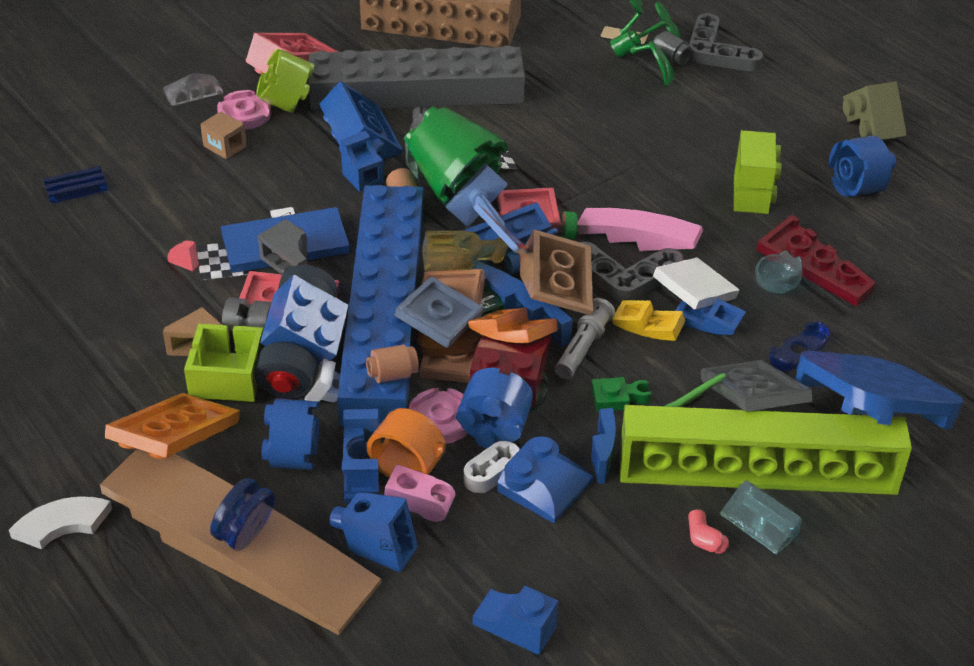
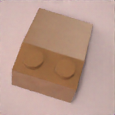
[520,229,593,315]

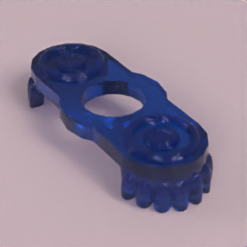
[769,321,830,371]

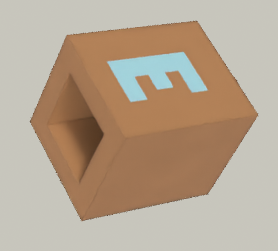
[201,112,247,159]

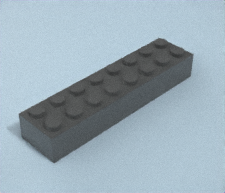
[308,46,525,110]

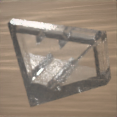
[163,73,223,106]

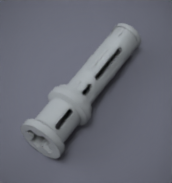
[554,298,615,380]

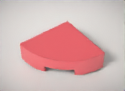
[168,240,199,271]

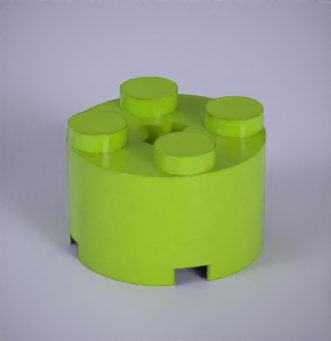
[256,49,314,113]

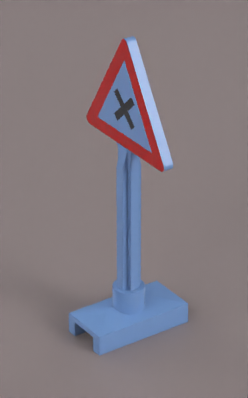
[445,163,529,254]

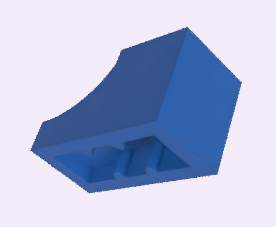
[473,586,559,655]

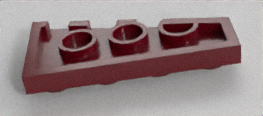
[756,214,876,307]

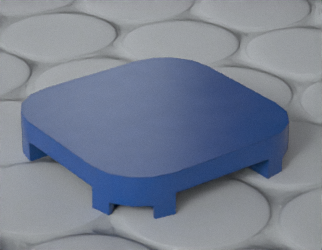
[795,351,963,429]

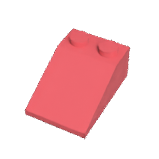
[246,33,338,74]

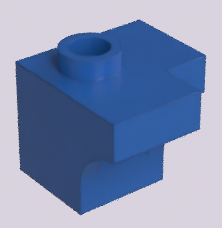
[340,131,385,192]

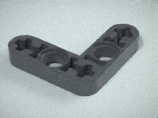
[689,13,763,72]
[579,242,683,302]

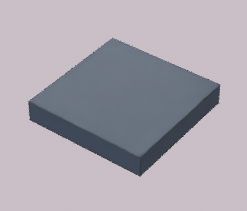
[394,276,484,348]

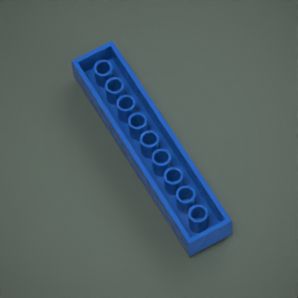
[337,185,424,426]

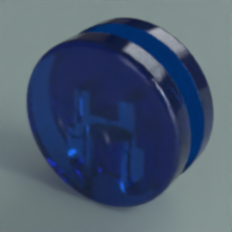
[210,478,275,551]

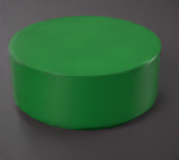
[561,211,578,241]

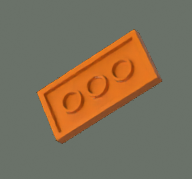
[105,393,240,459]

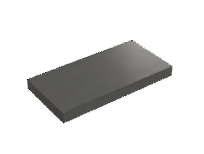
[701,360,812,412]

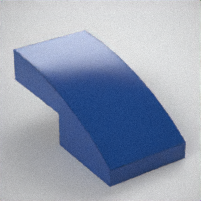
[675,298,746,335]
[591,408,616,484]

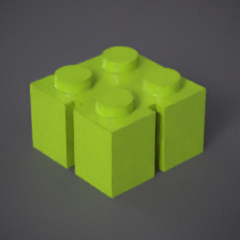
[734,130,781,214]
[184,323,265,402]

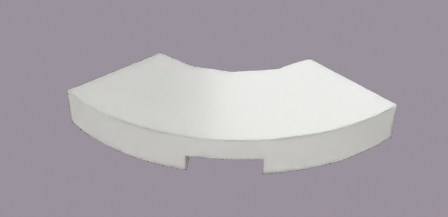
[9,497,112,549]

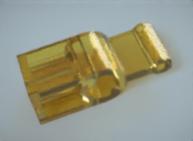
[422,231,508,271]

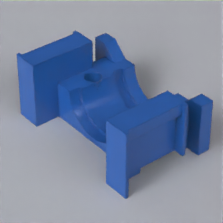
[342,409,379,503]

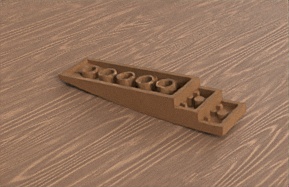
[100,449,381,635]

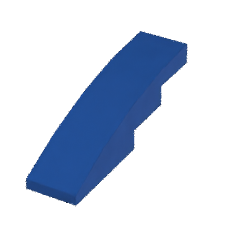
[470,260,573,347]

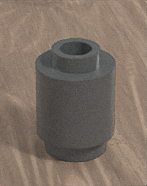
[653,31,692,66]

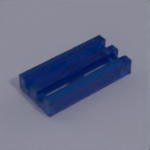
[43,166,108,203]

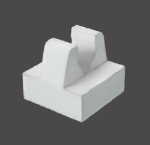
[305,359,340,403]

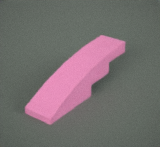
[577,208,703,251]

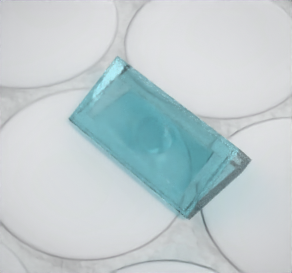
[720,480,802,555]

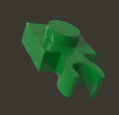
[591,377,651,412]

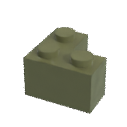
[842,81,907,142]

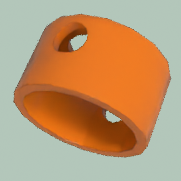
[367,408,445,478]

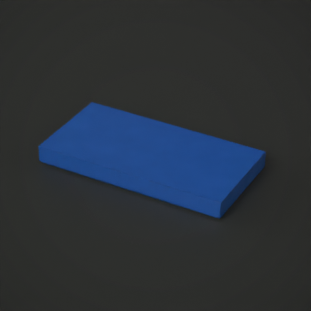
[221,207,350,273]

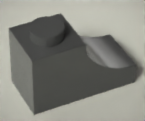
[257,219,308,274]

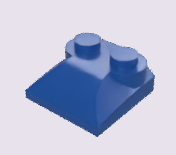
[497,437,593,523]

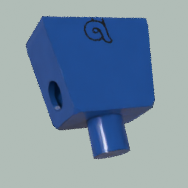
[330,492,418,572]

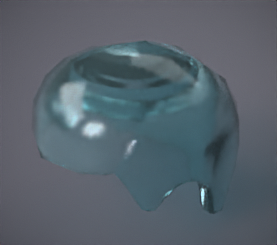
[755,251,802,295]

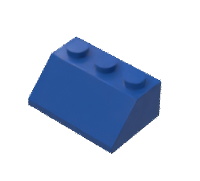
[319,81,403,158]

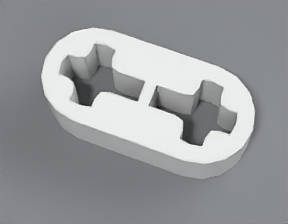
[464,441,519,493]

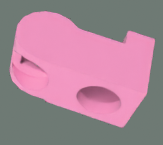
[384,464,455,522]

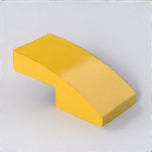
[612,300,685,341]

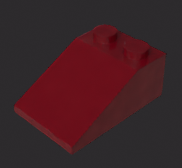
[470,334,551,407]

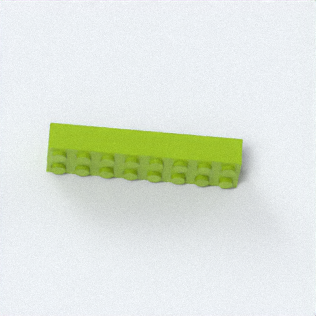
[620,405,912,495]

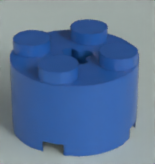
[829,135,896,197]
[456,368,533,448]
[262,399,320,470]

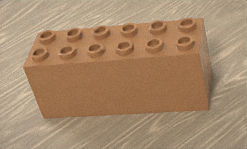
[360,0,521,47]

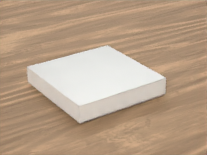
[653,258,739,309]

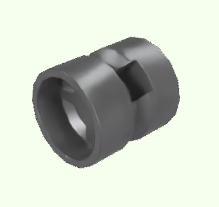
[222,297,272,339]

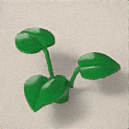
[610,0,680,88]

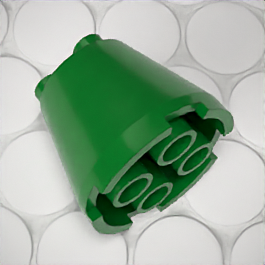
[404,106,508,207]

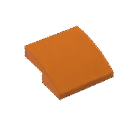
[468,308,558,343]

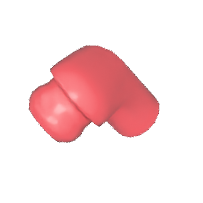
[688,510,729,554]

